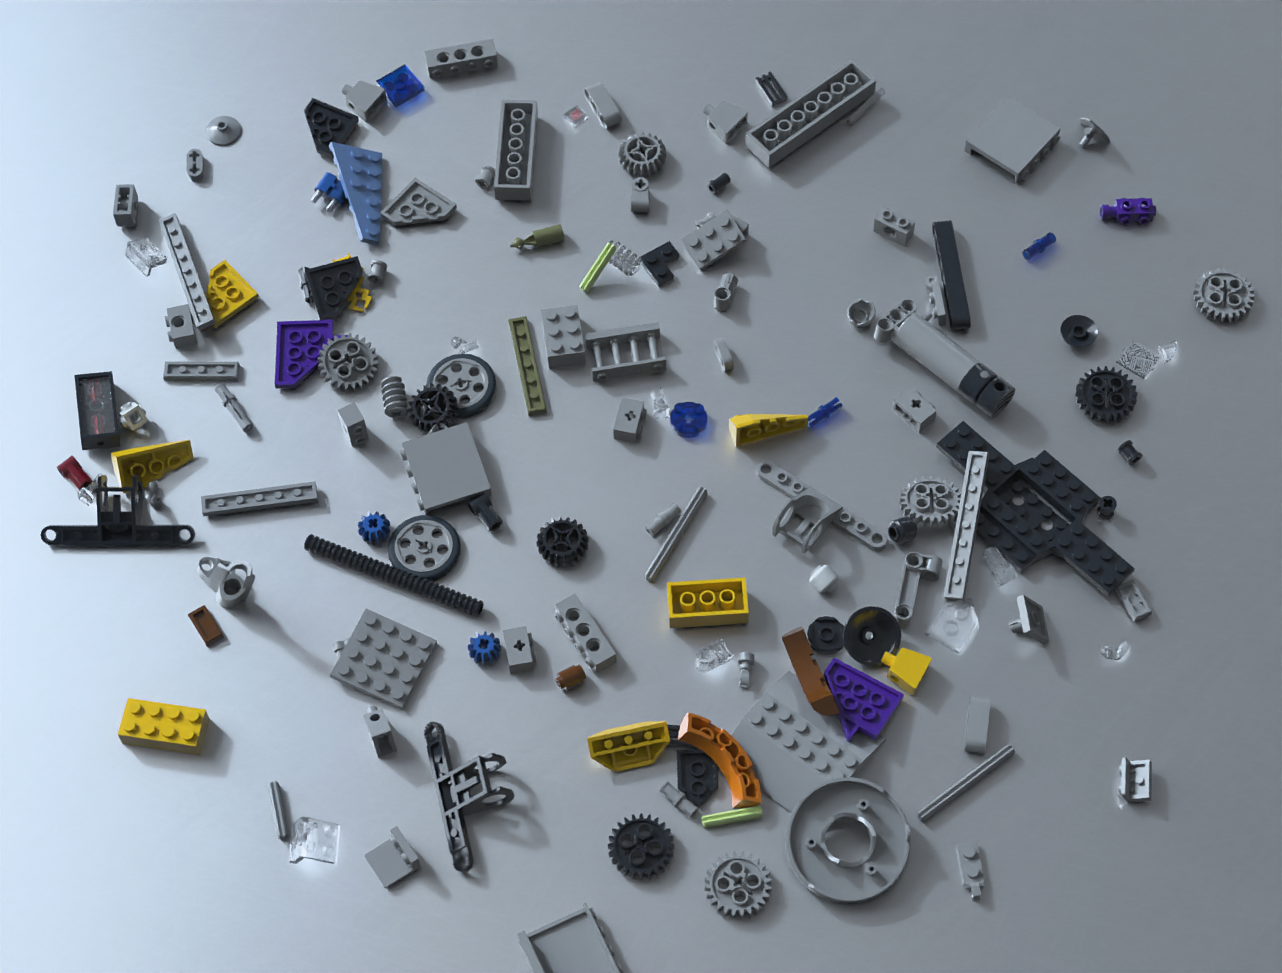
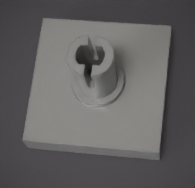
[1009,595,1050,644]

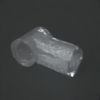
[981,547,1017,587]

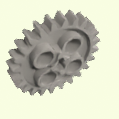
[1193,267,1255,322]
[318,333,379,392]
[900,476,961,527]
[705,851,772,919]

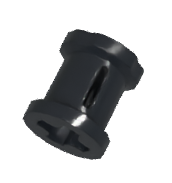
[1117,440,1143,466]
[1097,496,1117,520]

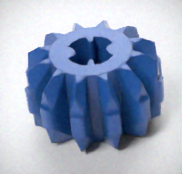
[358,511,391,545]
[467,631,502,666]

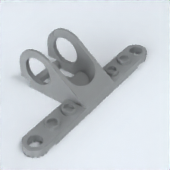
[757,460,887,555]

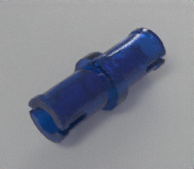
[1022,232,1056,260]
[808,397,843,428]

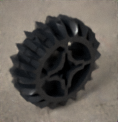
[408,383,459,433]
[536,516,589,567]

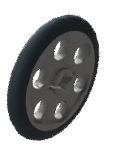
[426,353,496,417]
[387,515,461,580]

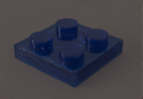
[376,64,425,107]

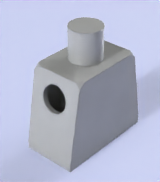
[342,81,387,122]
[703,101,748,144]
[364,706,397,758]

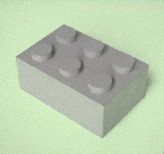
[541,305,586,368]

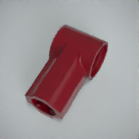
[56,455,93,492]

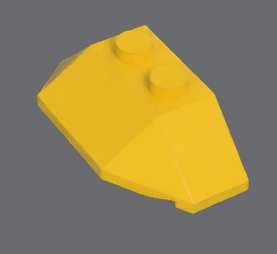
[587,721,670,772]

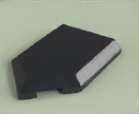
[677,750,719,808]

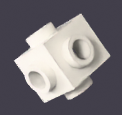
[117,402,148,431]

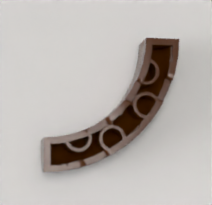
[782,626,839,716]

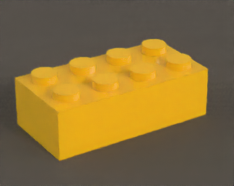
[667,577,749,628]
[117,698,210,755]

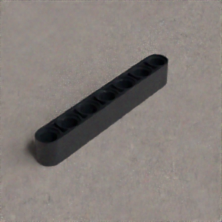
[932,220,971,330]

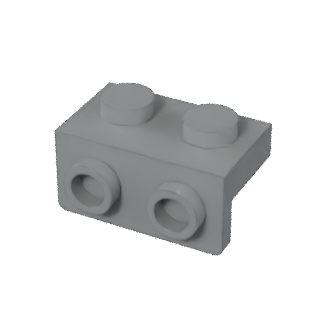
[1119,757,1152,803]

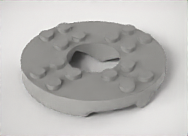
[785,777,910,904]

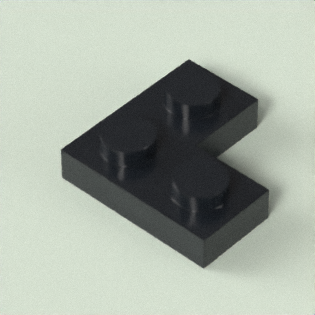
[639,241,679,287]

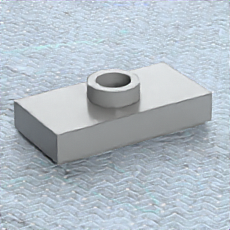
[1115,580,1152,622]

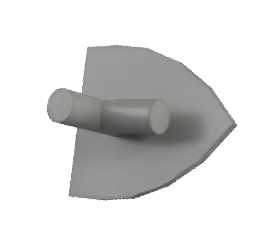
[1079,117,1111,148]

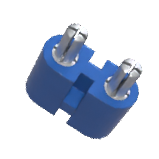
[311,172,346,212]

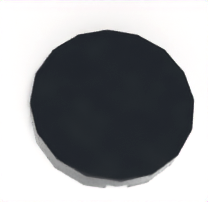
[807,616,844,655]

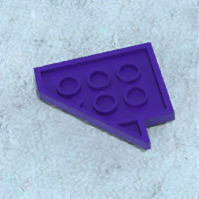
[275,319,348,389]
[824,658,904,743]

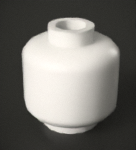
[809,565,838,594]

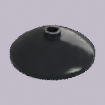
[843,606,901,666]

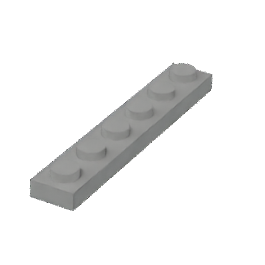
[201,481,318,517]

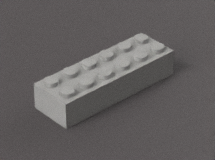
[494,100,538,201]

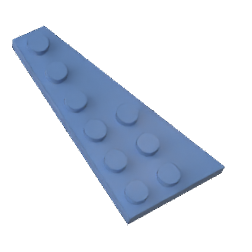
[329,142,382,245]

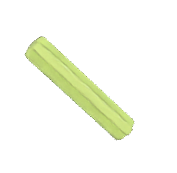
[580,243,617,292]
[702,806,762,828]

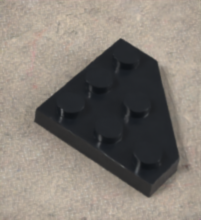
[304,98,359,159]
[305,256,363,320]

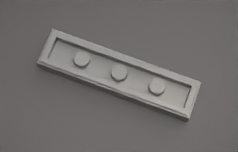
[163,361,240,381]

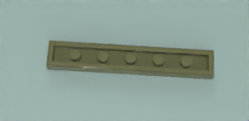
[508,316,547,416]

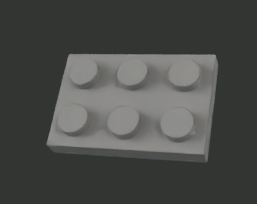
[681,210,747,270]

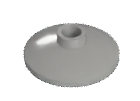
[206,116,241,146]

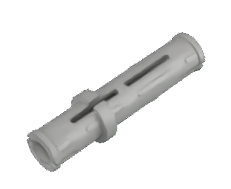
[215,383,253,433]

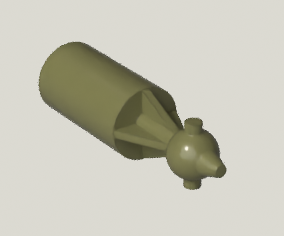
[510,224,565,249]

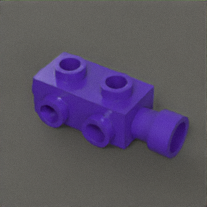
[1100,198,1156,225]

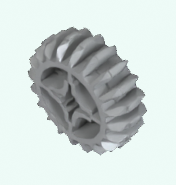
[618,132,667,177]

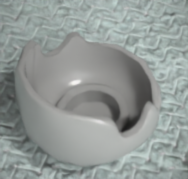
[847,299,876,327]

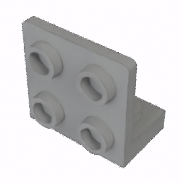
[365,826,421,888]

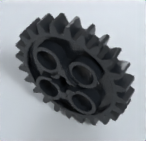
[1075,366,1138,423]
[608,813,675,880]

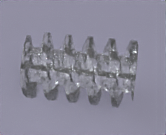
[609,240,643,276]

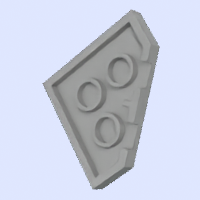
[380,178,457,226]

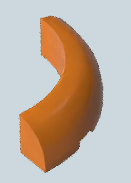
[678,712,761,809]

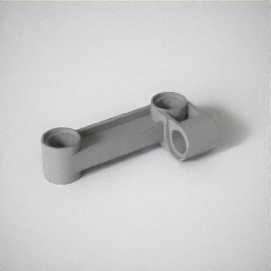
[893,552,943,628]

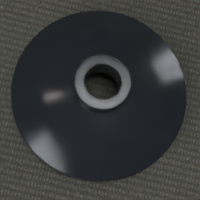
[1060,315,1098,348]

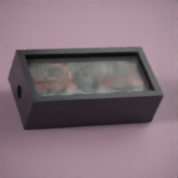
[74,371,121,450]

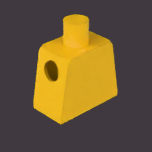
[881,648,932,696]

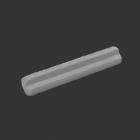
[268,781,289,840]

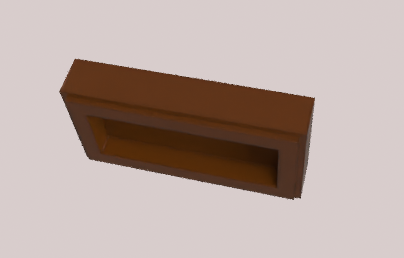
[187,605,224,647]

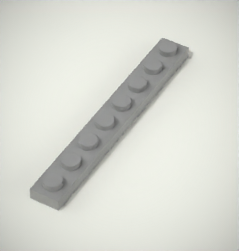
[159,213,216,331]
[943,451,989,601]

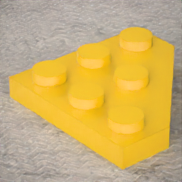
[206,260,259,328]

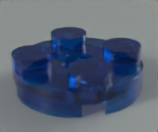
[670,402,708,438]

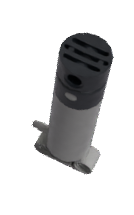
[874,299,1016,418]

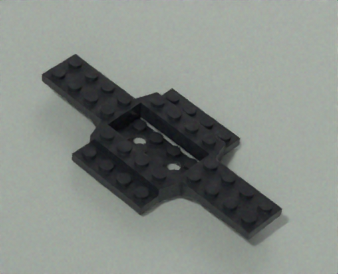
[936,421,1135,596]

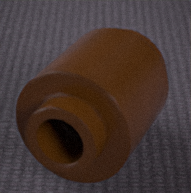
[555,665,586,691]

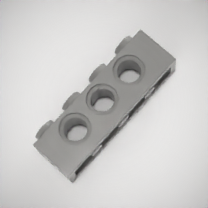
[424,39,498,78]
[554,594,617,674]

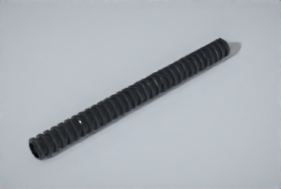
[304,534,484,617]

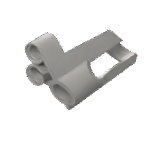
[197,557,255,608]

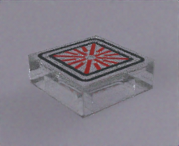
[563,105,588,129]

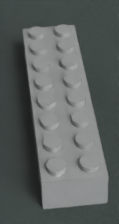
[745,59,876,168]

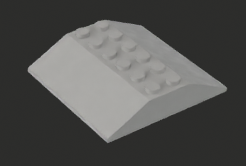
[731,671,886,813]

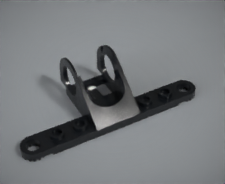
[40,475,195,545]
[424,721,514,872]

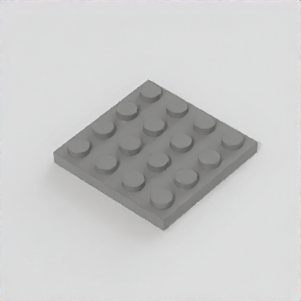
[330,609,437,710]

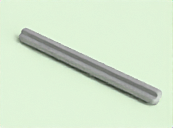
[645,487,707,582]
[917,744,1015,822]

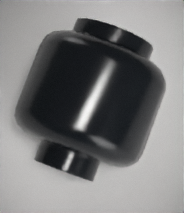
[888,517,918,544]

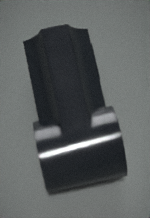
[467,493,503,532]

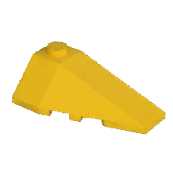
[729,414,809,447]

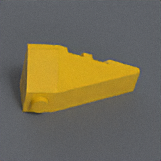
[111,439,193,494]

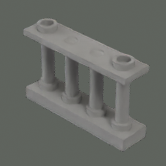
[585,322,666,381]

